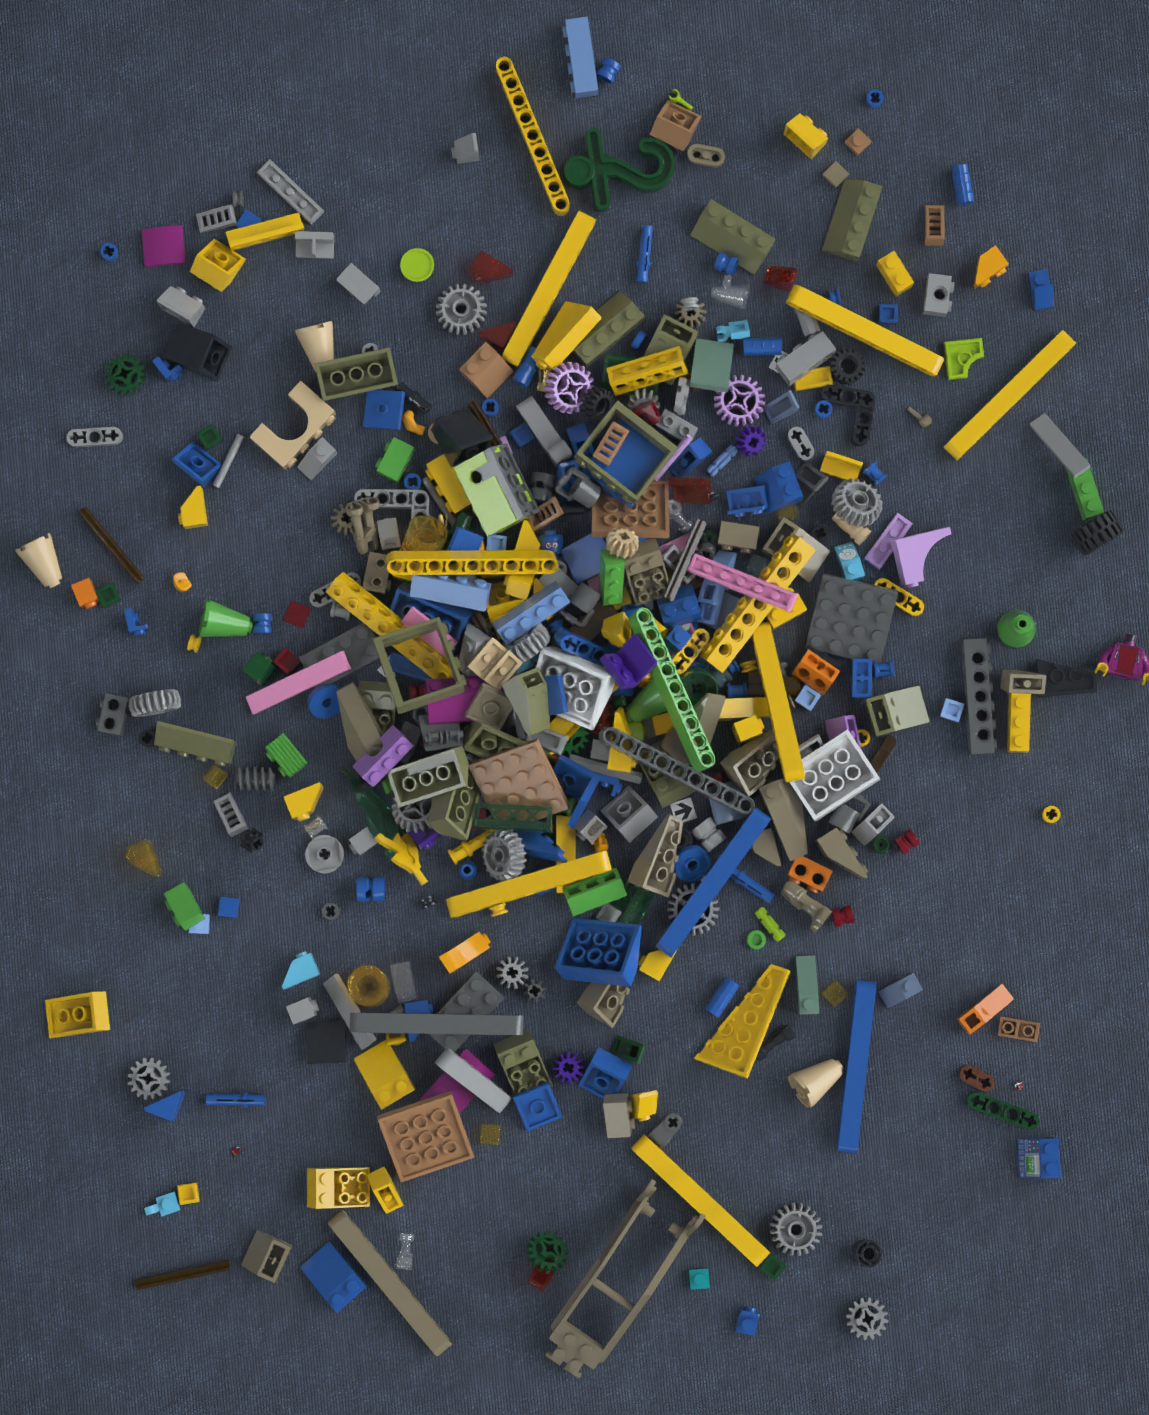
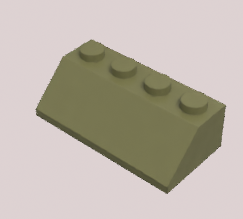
[822,179,883,262]
[690,199,776,275]
[572,291,645,369]
[315,347,398,401]
[154,721,237,767]
[463,721,549,758]
[387,746,469,807]
[427,761,481,841]

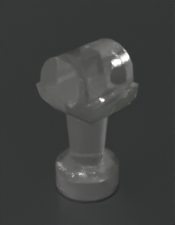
[669,500,694,534]
[396,1233,415,1270]

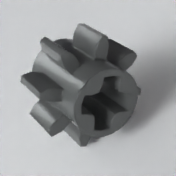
[523,979,547,1003]

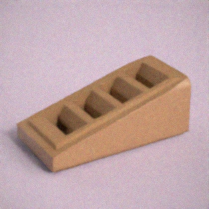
[925,205,945,246]
[592,421,629,466]
[527,497,564,532]

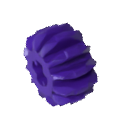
[735,424,767,457]
[552,1051,585,1084]

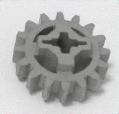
[128,1058,170,1100]
[846,1297,889,1340]

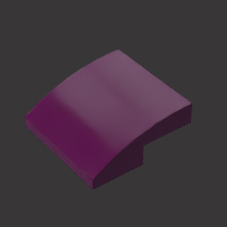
[142,225,185,268]

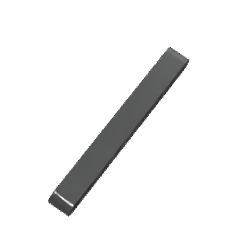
[599,727,755,814]
[350,1013,523,1035]

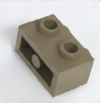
[717,521,759,554]
[363,552,396,595]
[603,1093,635,1138]

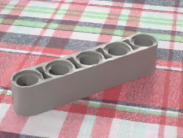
[435,1047,513,1113]

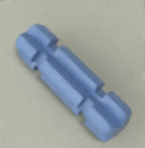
[706,445,738,477]

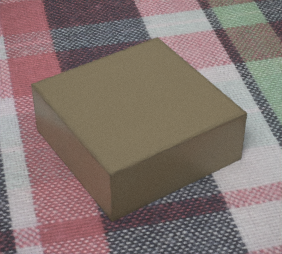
[822,161,849,189]

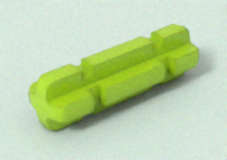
[755,907,785,942]

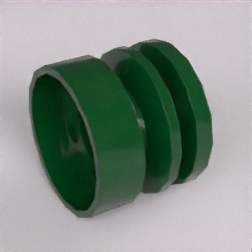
[679,666,718,706]

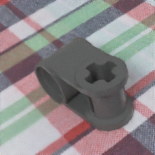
[647,1113,682,1149]

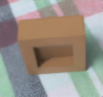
[845,128,872,156]

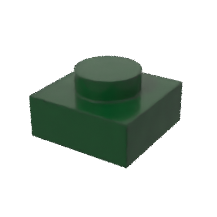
[197,423,223,450]
[95,582,122,608]
[759,1253,786,1281]

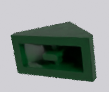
[611,1035,646,1064]

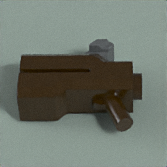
[748,662,800,709]

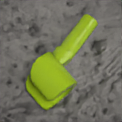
[668,89,693,111]

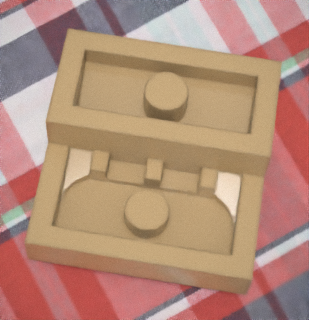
[467,637,523,690]

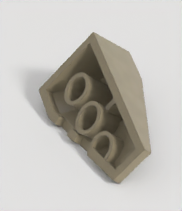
[336,682,384,762]
[661,693,726,765]
[720,728,779,797]
[759,779,808,861]
[627,814,683,897]
[577,952,642,1028]

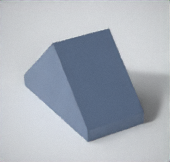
[763,390,799,424]

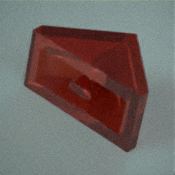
[763,266,798,292]
[479,321,516,351]
[526,1266,554,1292]

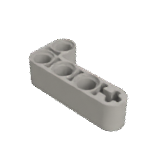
[515,396,572,467]
[354,489,430,528]

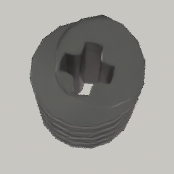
[235,766,275,791]

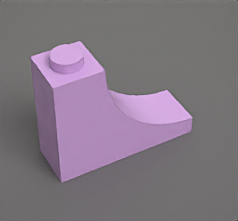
[891,527,951,588]

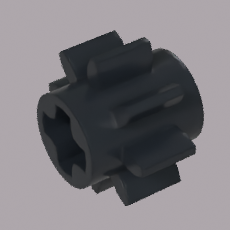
[240,827,264,853]

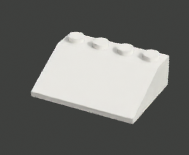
[536,646,615,730]
[790,729,881,821]

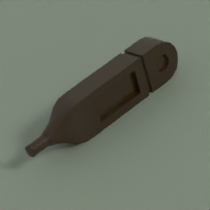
[870,736,896,773]

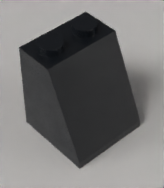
[163,323,232,382]
[431,409,493,468]

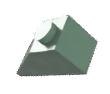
[796,955,819,1015]

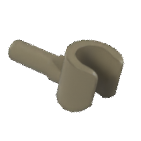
[907,407,932,427]

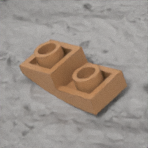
[998,1017,1040,1042]

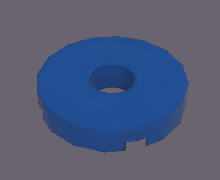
[307,684,340,719]
[674,845,711,882]

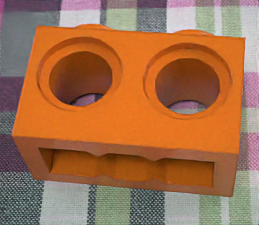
[792,649,840,695]
[787,856,833,894]

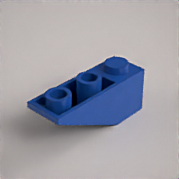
[516,823,567,863]

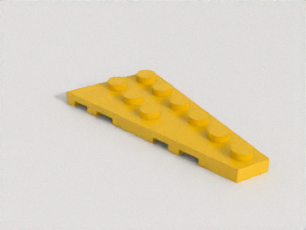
[694,964,790,1079]

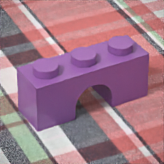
[353,725,414,787]

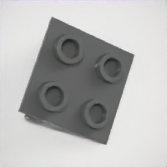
[418,715,464,752]

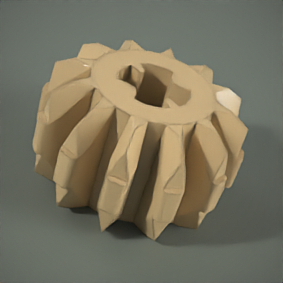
[606,527,639,559]

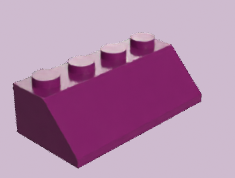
[424,676,504,725]
[418,1048,495,1114]

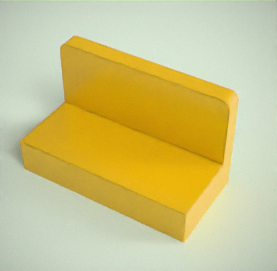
[820,451,863,481]

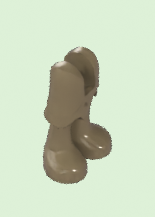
[345,497,380,554]
[781,881,832,933]

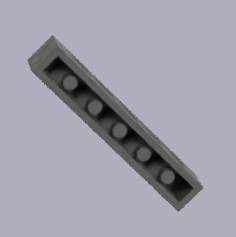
[961,638,997,756]

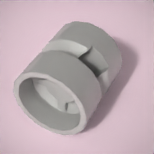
[691,817,727,853]

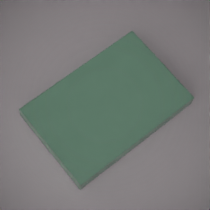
[690,338,734,392]

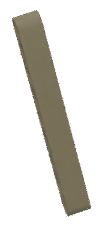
[328,1210,452,1357]

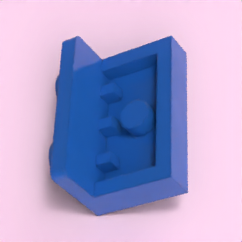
[726,485,768,517]

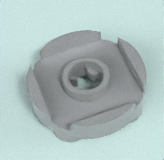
[673,377,690,416]
[305,835,344,874]

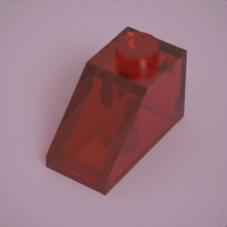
[469,250,514,283]

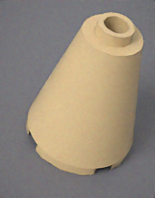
[295,321,334,372]
[15,533,62,588]
[788,1059,843,1108]

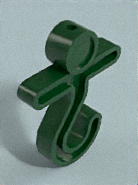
[564,128,675,213]

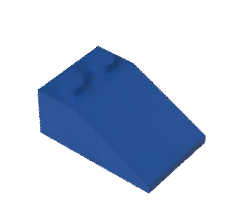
[300,1241,367,1313]

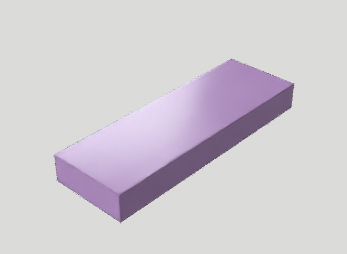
[864,513,913,570]

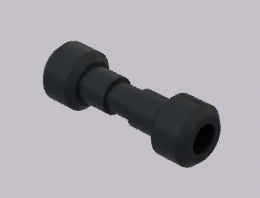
[756,1025,796,1061]

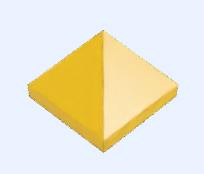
[385,1033,406,1046]

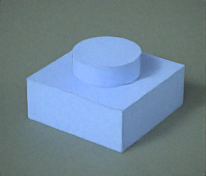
[486,535,507,550]
[794,685,821,711]
[940,698,964,723]
[189,914,210,934]

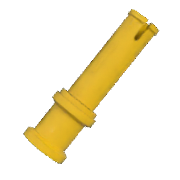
[447,825,499,865]

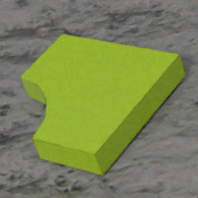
[943,338,984,380]

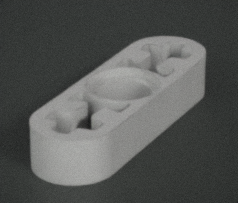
[67,427,123,448]
[309,572,361,608]

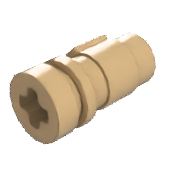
[832,512,871,545]

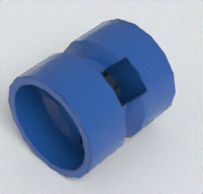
[357,876,385,902]

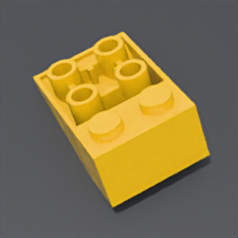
[307,1167,370,1209]

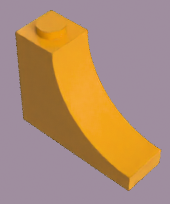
[439,932,491,973]

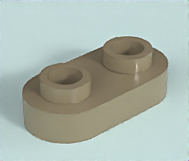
[687,144,725,168]

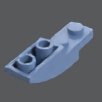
[696,550,737,626]

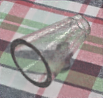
[711,275,749,310]

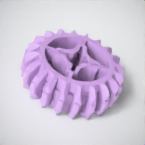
[544,362,594,414]
[714,375,765,427]

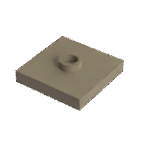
[465,683,513,730]

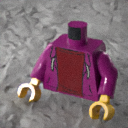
[1094,634,1149,686]

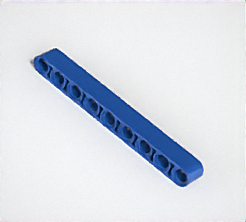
[655,807,771,958]
[837,980,876,1154]

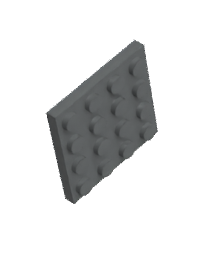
[805,573,898,664]

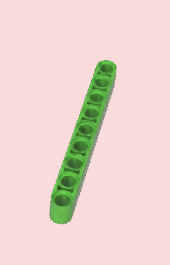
[629,608,715,772]

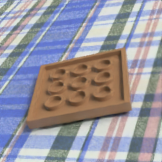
[592,481,669,538]
[469,738,570,830]
[377,1091,474,1182]

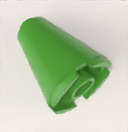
[199,599,253,637]
[997,610,1036,648]
[625,678,679,723]

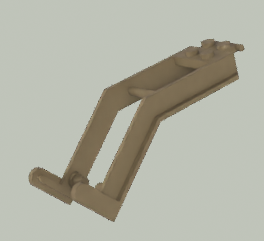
[545,1179,705,1379]

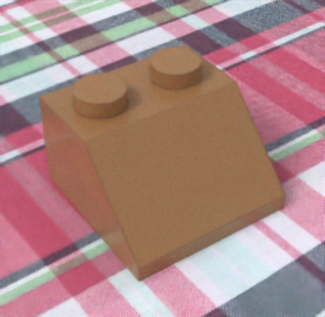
[650,100,702,151]
[459,342,514,399]

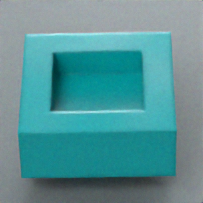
[689,1268,710,1290]

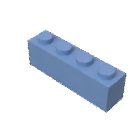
[562,17,598,98]
[410,575,491,611]
[492,581,570,645]

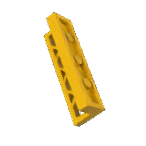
[226,213,304,251]
[607,346,688,396]
[556,815,576,893]

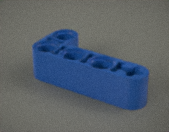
[554,629,621,667]

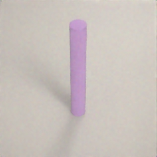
[654,434,693,481]

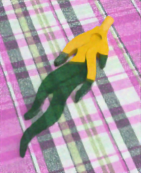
[340,766,428,885]

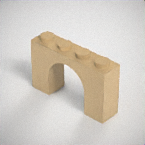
[250,381,336,470]

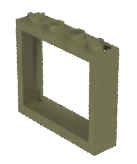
[573,400,678,504]
[373,617,467,714]

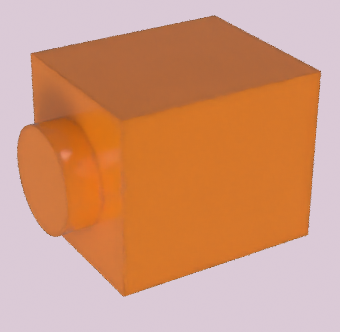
[71,578,100,609]

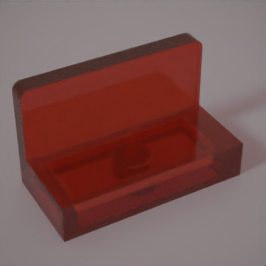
[668,478,711,504]

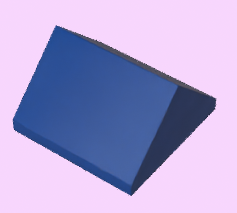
[171,442,222,488]
[447,527,484,565]
[144,1090,186,1121]

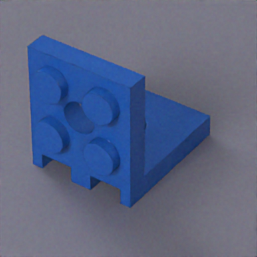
[553,755,602,829]

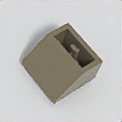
[241,1229,293,1283]

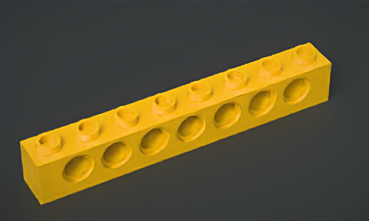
[699,533,816,673]
[326,572,460,679]

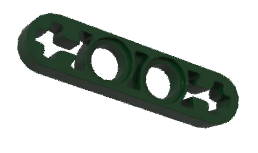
[966,1092,1040,1130]

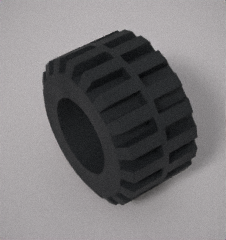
[1071,510,1124,556]

